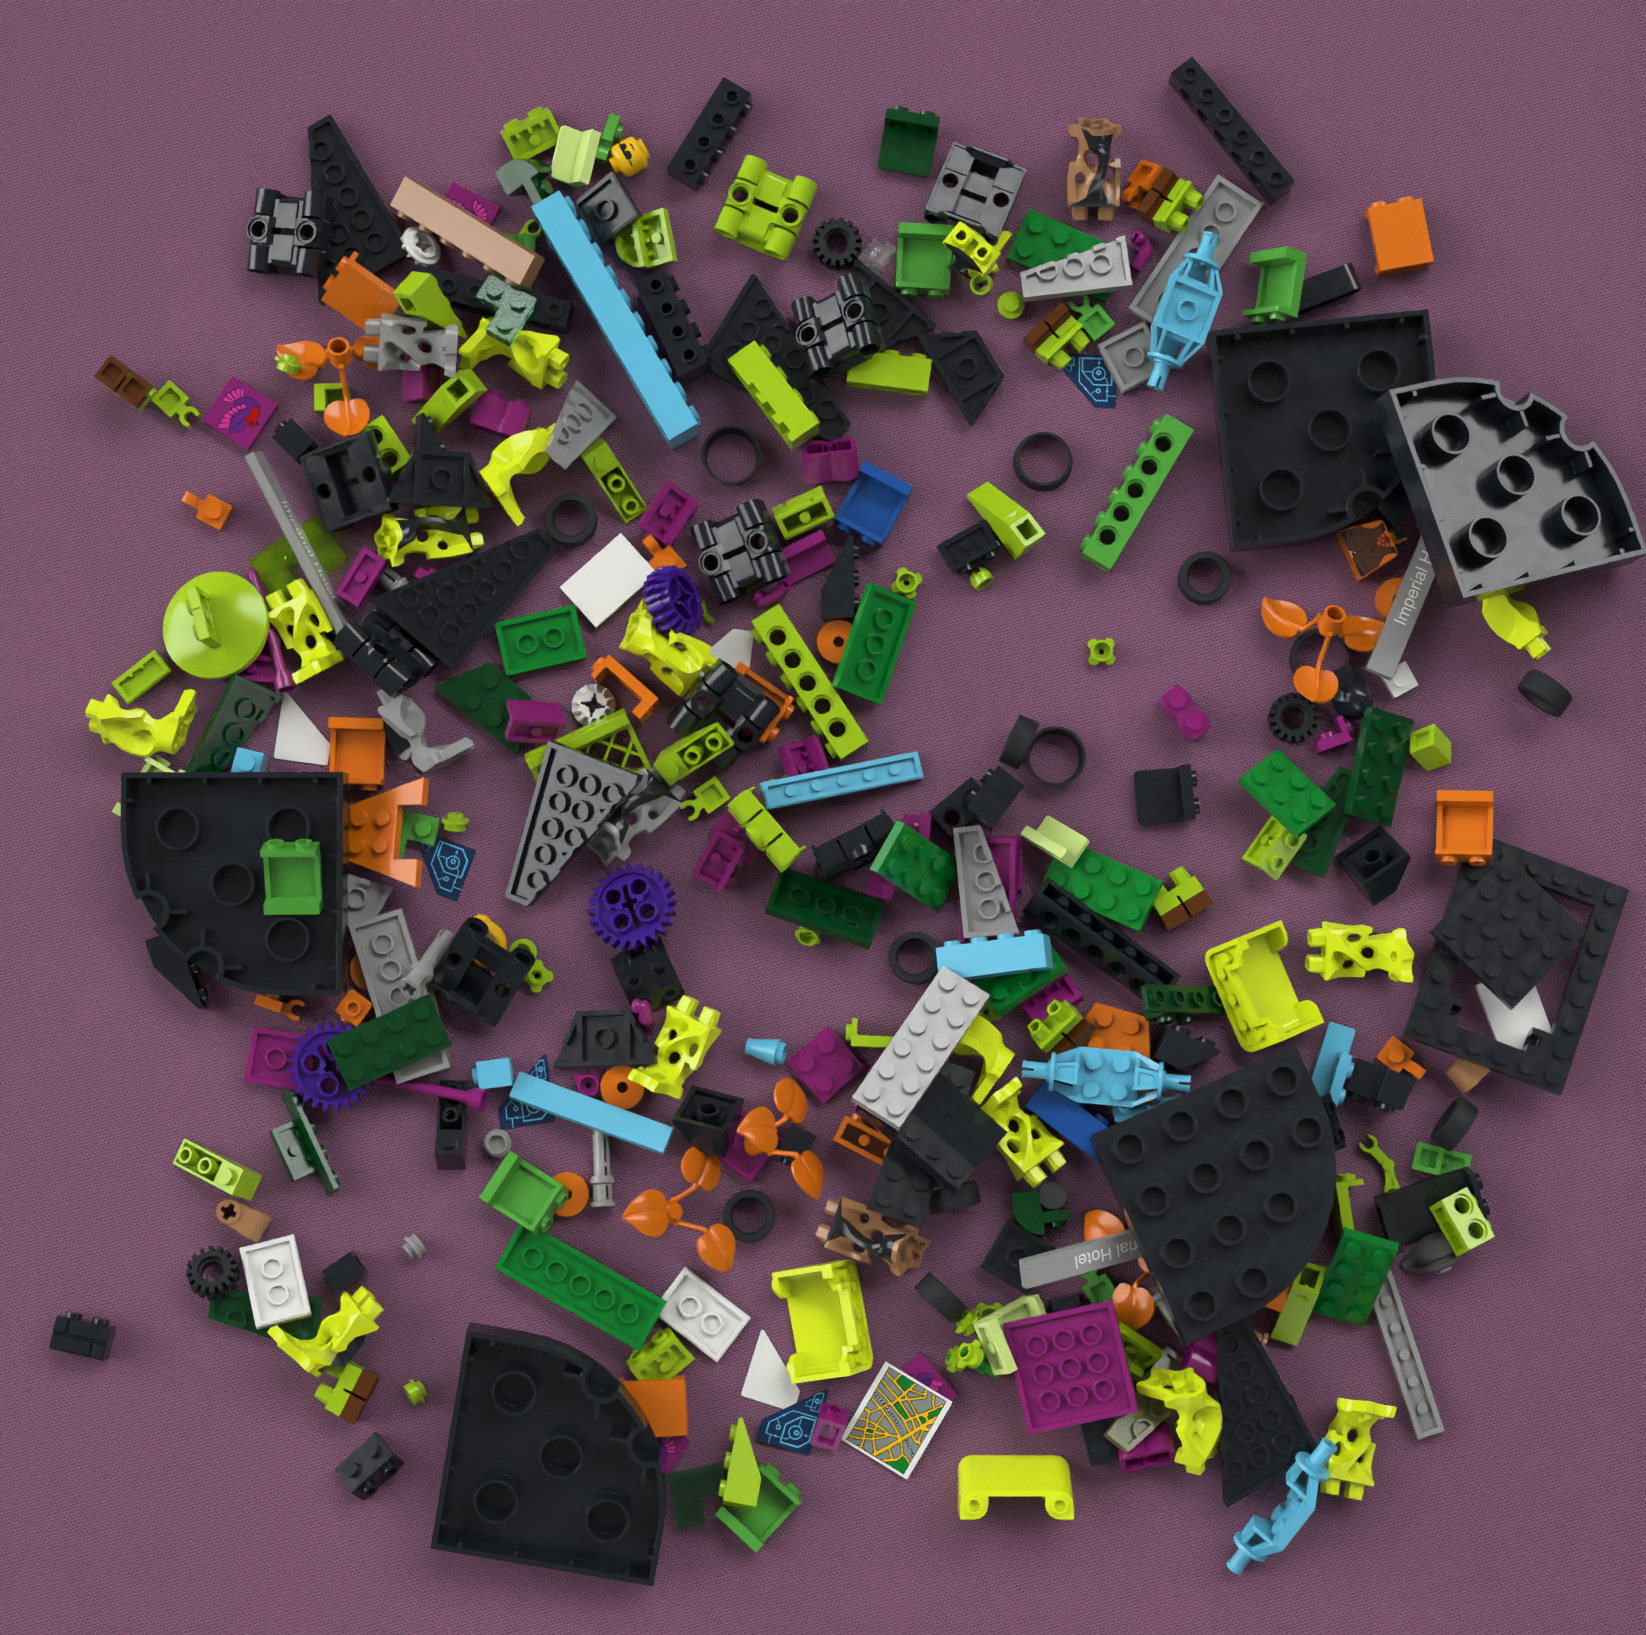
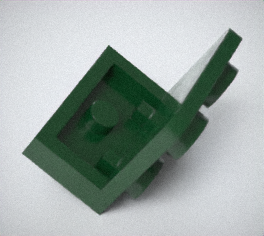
[877,106,940,177]

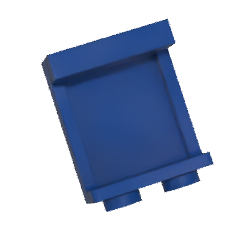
[833,461,913,548]

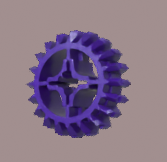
[643,565,704,637]

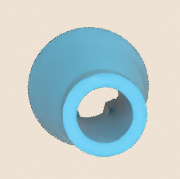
[745,1038,787,1066]

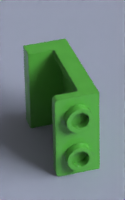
[895,222,953,299]
[1242,246,1307,326]
[260,839,324,915]
[479,1151,570,1237]
[715,1461,802,1553]

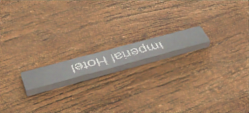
[245,451,350,634]
[1365,536,1435,680]
[1019,1230,1142,1289]

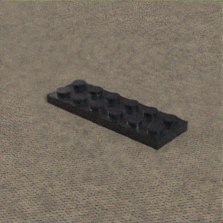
[866,1061,976,1229]

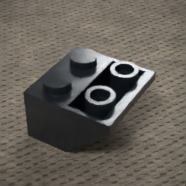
[1151,1025,1220,1071]

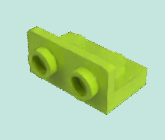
[500,106,560,160]
[1241,815,1307,880]
[626,1326,695,1380]

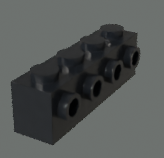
[667,77,753,191]
[634,269,713,384]

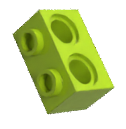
[359,415,410,481]
[1429,1187,1495,1257]

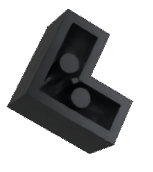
[964,765,1025,832]
[1342,1058,1415,1113]

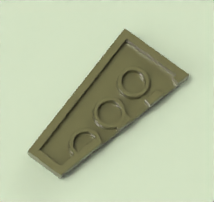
[1103,1346,1183,1453]

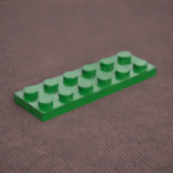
[495,1224,668,1351]

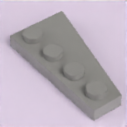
[1020,235,1132,302]
[545,380,617,470]
[953,825,1020,938]
[348,874,395,925]

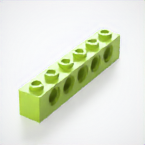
[750,604,869,761]

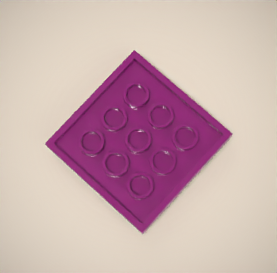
[1003,1299,1139,1435]

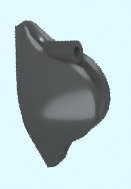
[1401,1232,1467,1274]

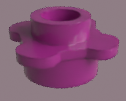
[574,1071,601,1098]

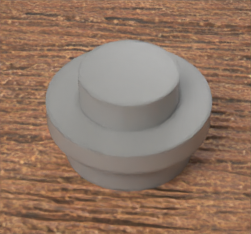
[484,1129,512,1157]
[402,1234,427,1260]

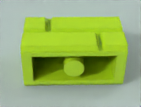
[772,486,835,540]

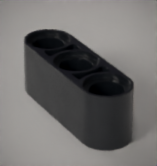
[1298,263,1362,315]

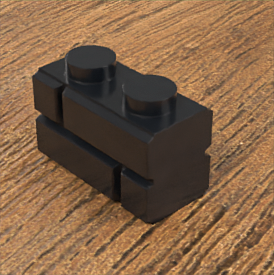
[49,1311,116,1361]

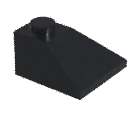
[1335,825,1411,907]
[672,1085,744,1158]

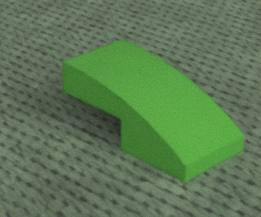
[1411,1142,1472,1175]

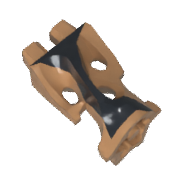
[1066,117,1122,220]
[816,1197,931,1277]

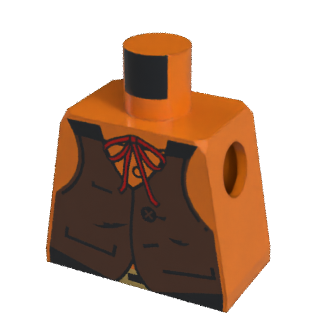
[1336,520,1407,582]

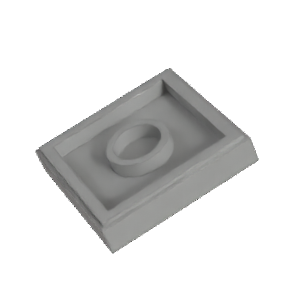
[1096,321,1155,395]

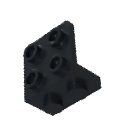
[1133,764,1200,826]
[610,937,685,1016]

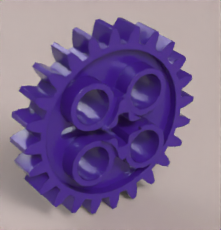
[587,863,677,952]
[287,1021,375,1111]

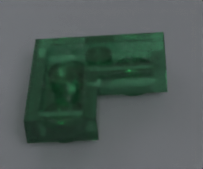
[476,274,538,346]
[667,1461,726,1529]

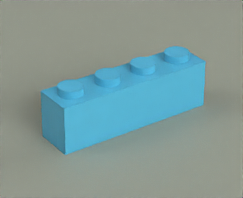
[936,930,1053,980]

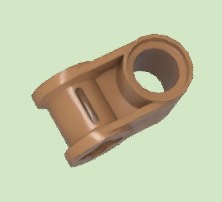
[1445,1059,1491,1094]
[216,1199,272,1243]

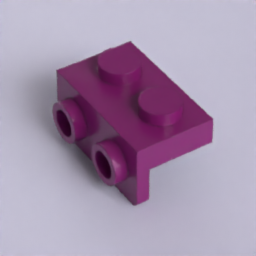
[636,480,699,546]
[777,735,830,777]
[691,826,748,895]
[1020,973,1084,1022]

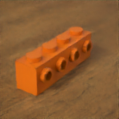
[833,1113,937,1187]

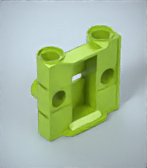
[714,155,818,262]
[727,786,806,873]

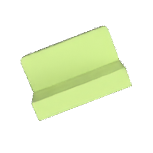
[549,125,601,188]
[1021,816,1089,868]

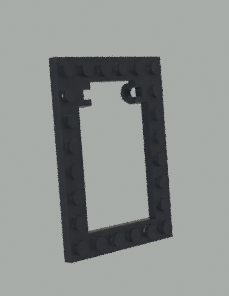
[1402,838,1629,1096]

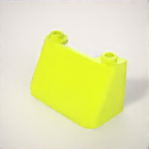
[1205,920,1324,1052]
[772,1259,873,1384]
[958,1455,1074,1520]

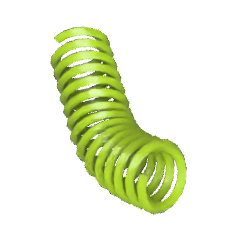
[701,600,715,626]

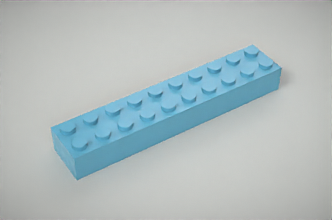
[531,190,701,450]

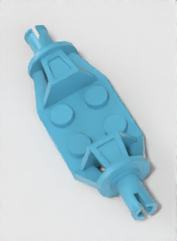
[1146,231,1223,391]
[1022,1047,1191,1108]
[1226,1437,1337,1575]

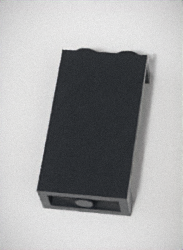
[1373,1166,1490,1255]

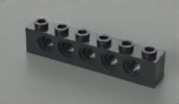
[1168,56,1295,206]
[411,264,574,335]
[1022,877,1181,1000]

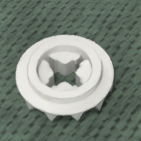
[400,227,441,267]
[572,684,616,726]

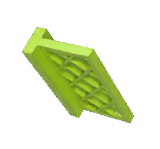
[524,708,651,782]

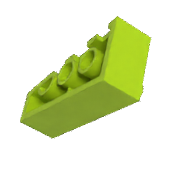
[728,340,820,452]

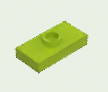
[111,649,173,706]

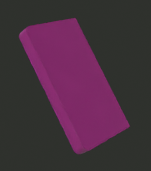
[402,344,444,403]
[783,529,835,585]
[335,547,389,609]
[505,699,566,744]

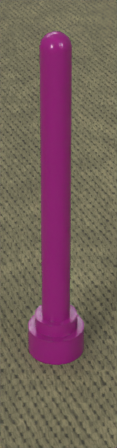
[247,570,298,694]
[374,1074,488,1112]

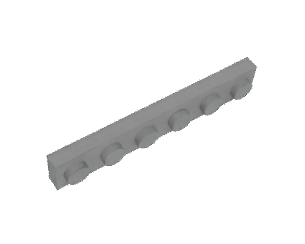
[1373,1270,1445,1439]

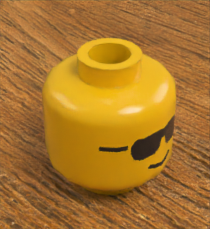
[608,137,651,177]

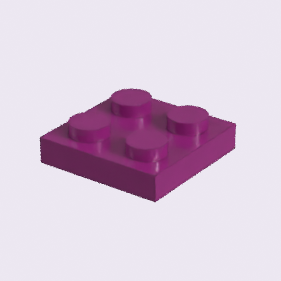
[787,1026,864,1104]

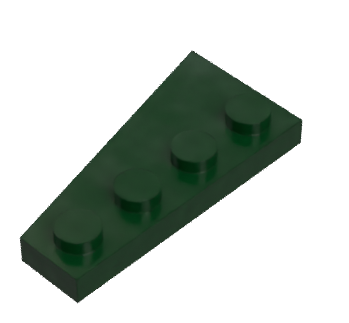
[185,673,283,772]
[1288,766,1352,879]
[208,1291,323,1340]

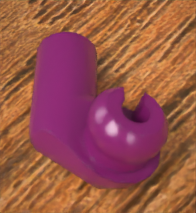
[1129,230,1153,273]
[752,579,792,608]
[631,999,655,1031]

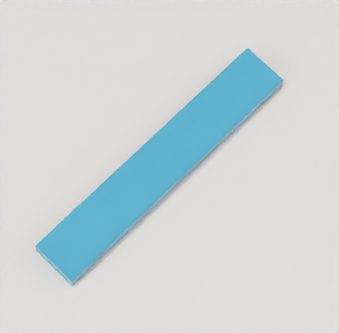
[759,751,924,811]
[509,1072,674,1155]

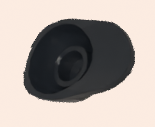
[1331,664,1374,720]

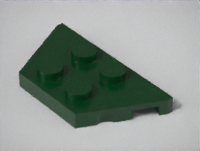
[434,662,532,755]

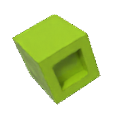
[314,383,351,416]
[1410,724,1451,771]

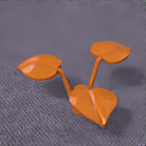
[277,335,380,437]
[1261,596,1385,704]
[737,1077,824,1200]
[622,1146,736,1272]
[1084,1210,1156,1332]

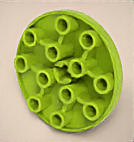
[163,572,270,680]

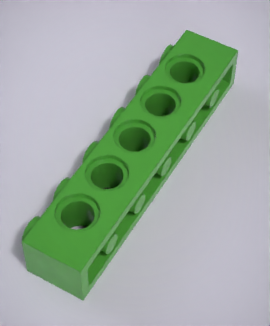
[1079,414,1194,573]

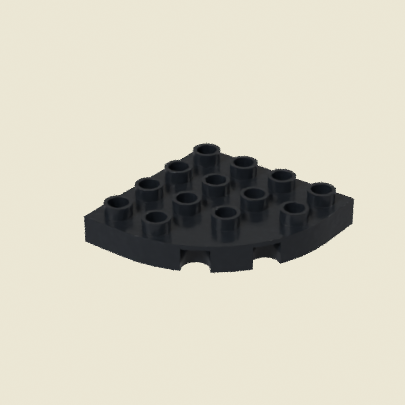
[1206,309,1435,553]
[1374,377,1646,609]
[120,772,349,995]
[1089,1045,1336,1346]
[430,1322,667,1586]

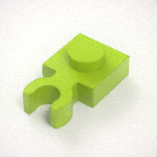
[151,380,202,429]
[680,776,731,822]

